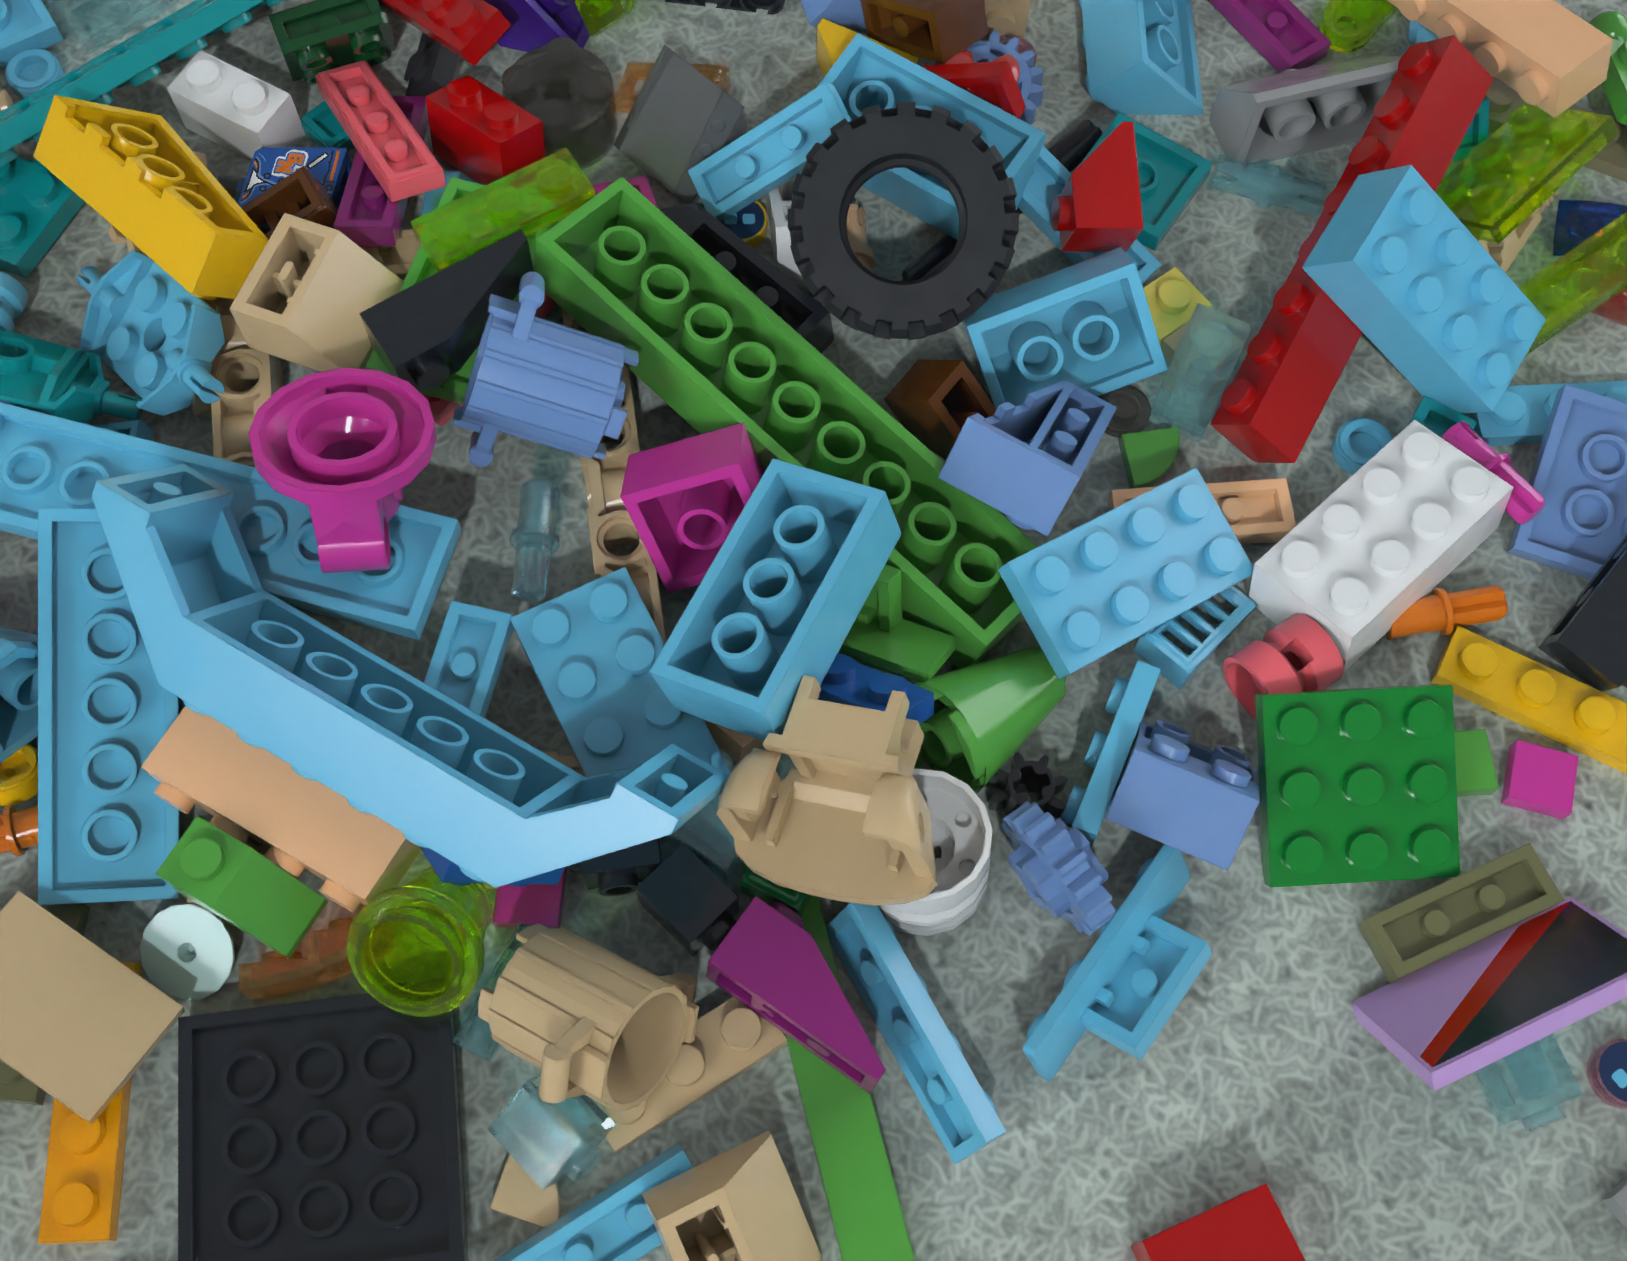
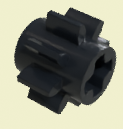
[988,752,1067,818]

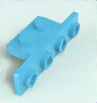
[1023,844,1212,1081]

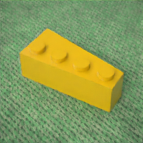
[33,95,269,301]

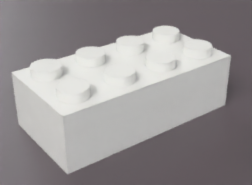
[1248,420,1514,672]

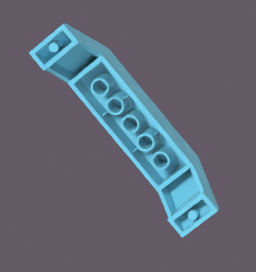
[92,463,729,888]

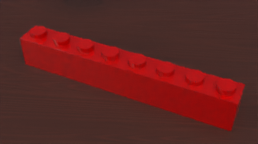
[1210,35,1493,463]

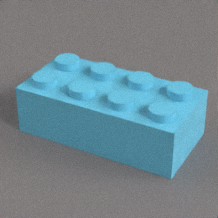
[1302,165,1546,413]
[649,459,902,742]

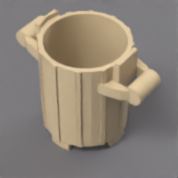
[478,923,699,1113]

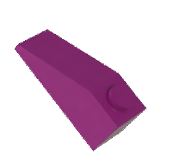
[706,896,886,1094]

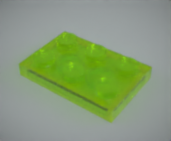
[1435,103,1618,244]

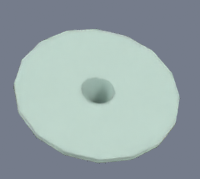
[140,904,235,1001]

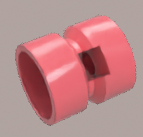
[1222,613,1344,720]

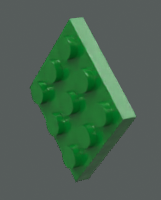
[1255,684,1460,888]

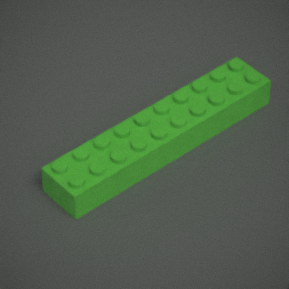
[534,177,1038,669]

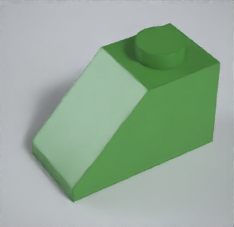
[155,816,328,959]

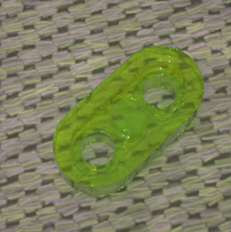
[1318,0,1397,53]

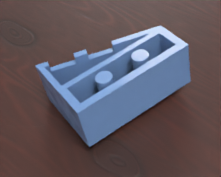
[938,380,1117,537]

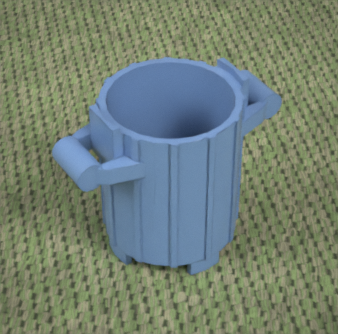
[452,272,639,467]

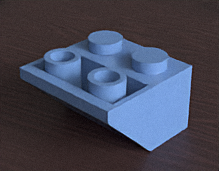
[1105,720,1260,871]

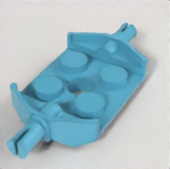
[77,249,225,416]

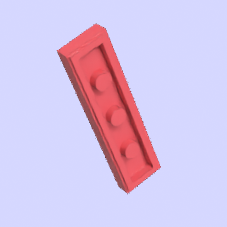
[315,60,446,202]

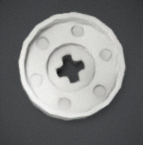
[877,768,993,936]

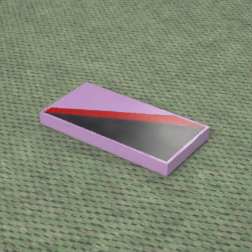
[1352,897,1627,1091]

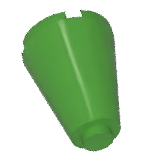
[911,647,1066,794]

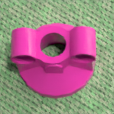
[248,368,437,574]

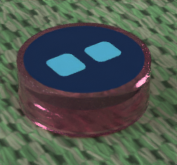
[1587,1039,1627,1109]

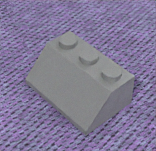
[1209,53,1401,171]

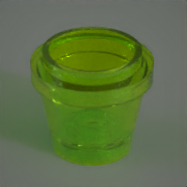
[347,867,493,1017]

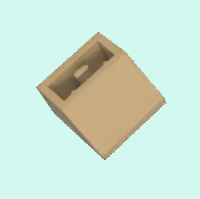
[229,213,404,372]
[641,1131,822,1261]

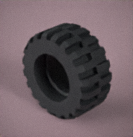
[788,101,1019,340]

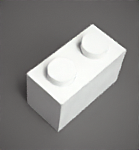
[167,50,305,161]

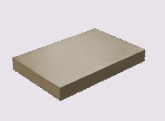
[0,891,185,1125]

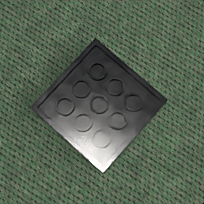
[178,983,469,1261]

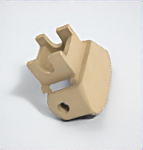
[716,675,937,906]

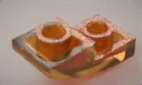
[238,918,387,1003]

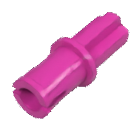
[1441,420,1545,524]

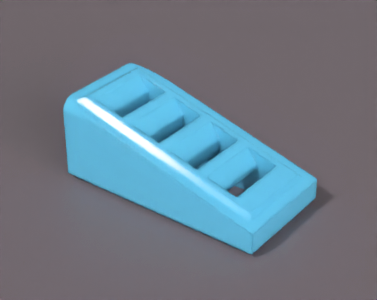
[1133,586,1257,690]

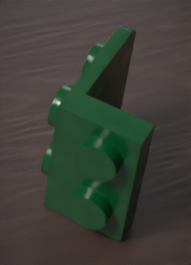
[268,0,395,85]

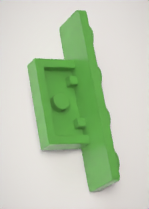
[838,565,955,682]

